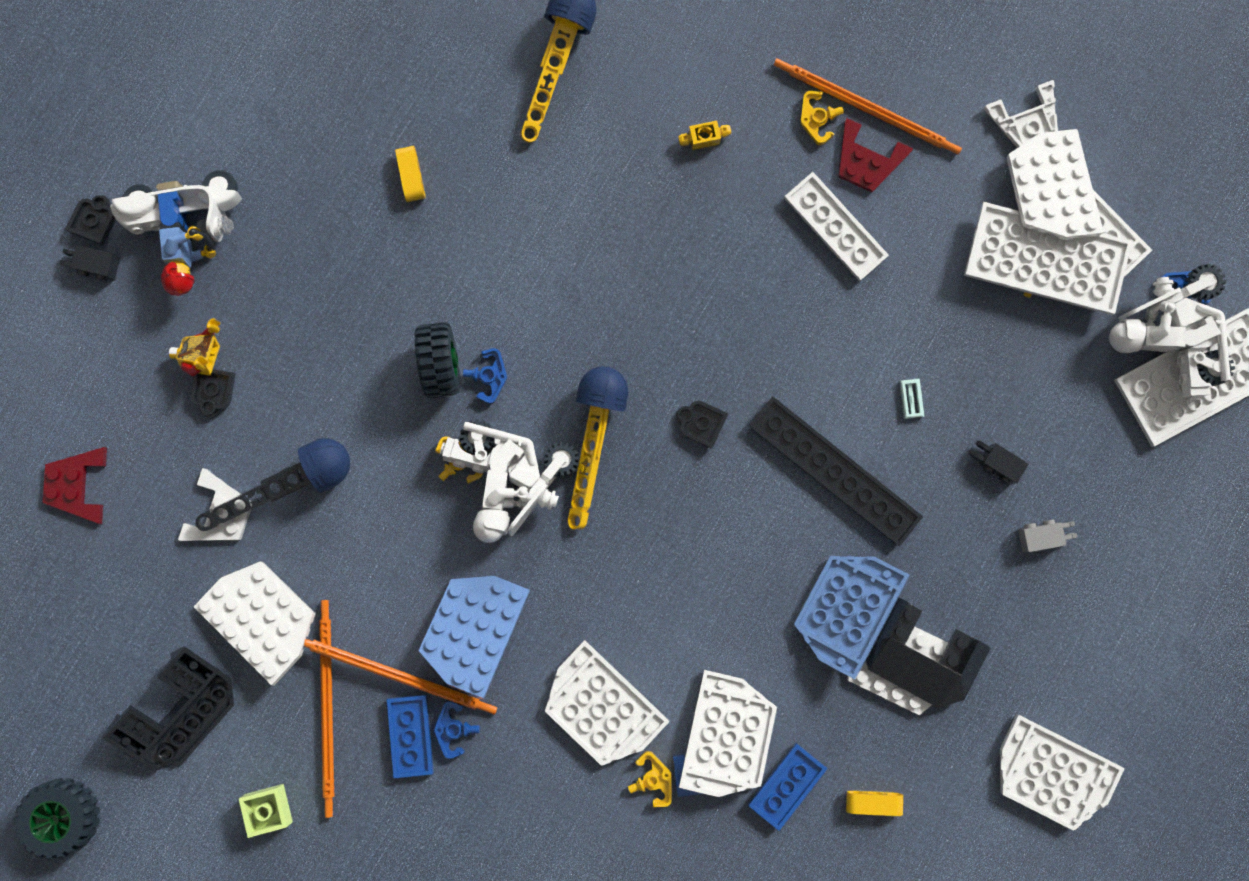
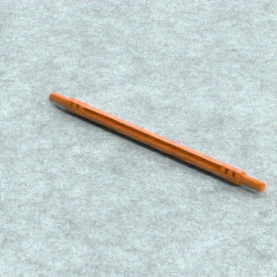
[773,58,962,155]
[319,600,334,818]
[304,639,497,715]

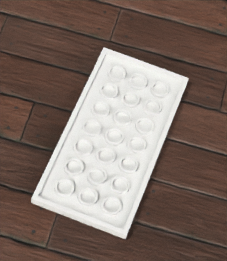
[964,202,1132,315]
[1114,308,1249,447]

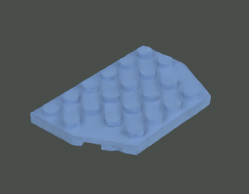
[794,556,910,680]
[419,576,530,700]

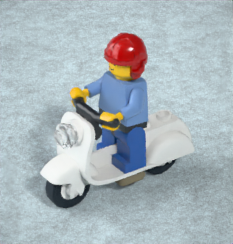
[110,170,242,296]

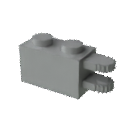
[1018,519,1077,552]

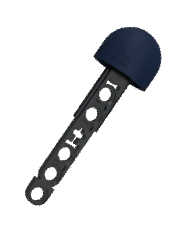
[195,438,350,531]

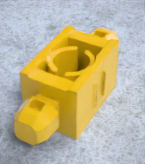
[678,121,731,150]

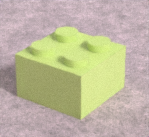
[239,784,293,838]

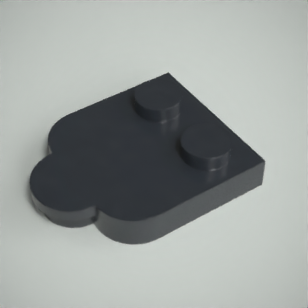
[65,195,115,245]
[191,369,236,417]
[676,401,729,449]

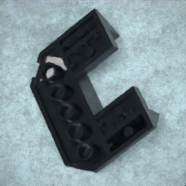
[866,598,991,708]
[103,646,234,770]

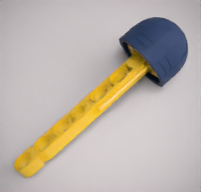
[520,0,596,143]
[568,366,628,530]

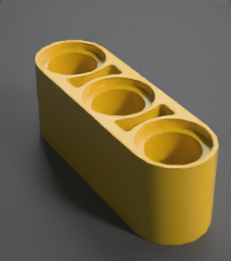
[395,146,426,202]
[846,791,903,816]

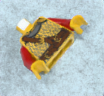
[169,318,220,376]

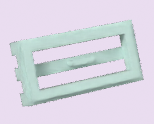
[899,379,924,419]

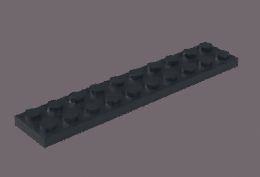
[748,396,923,547]

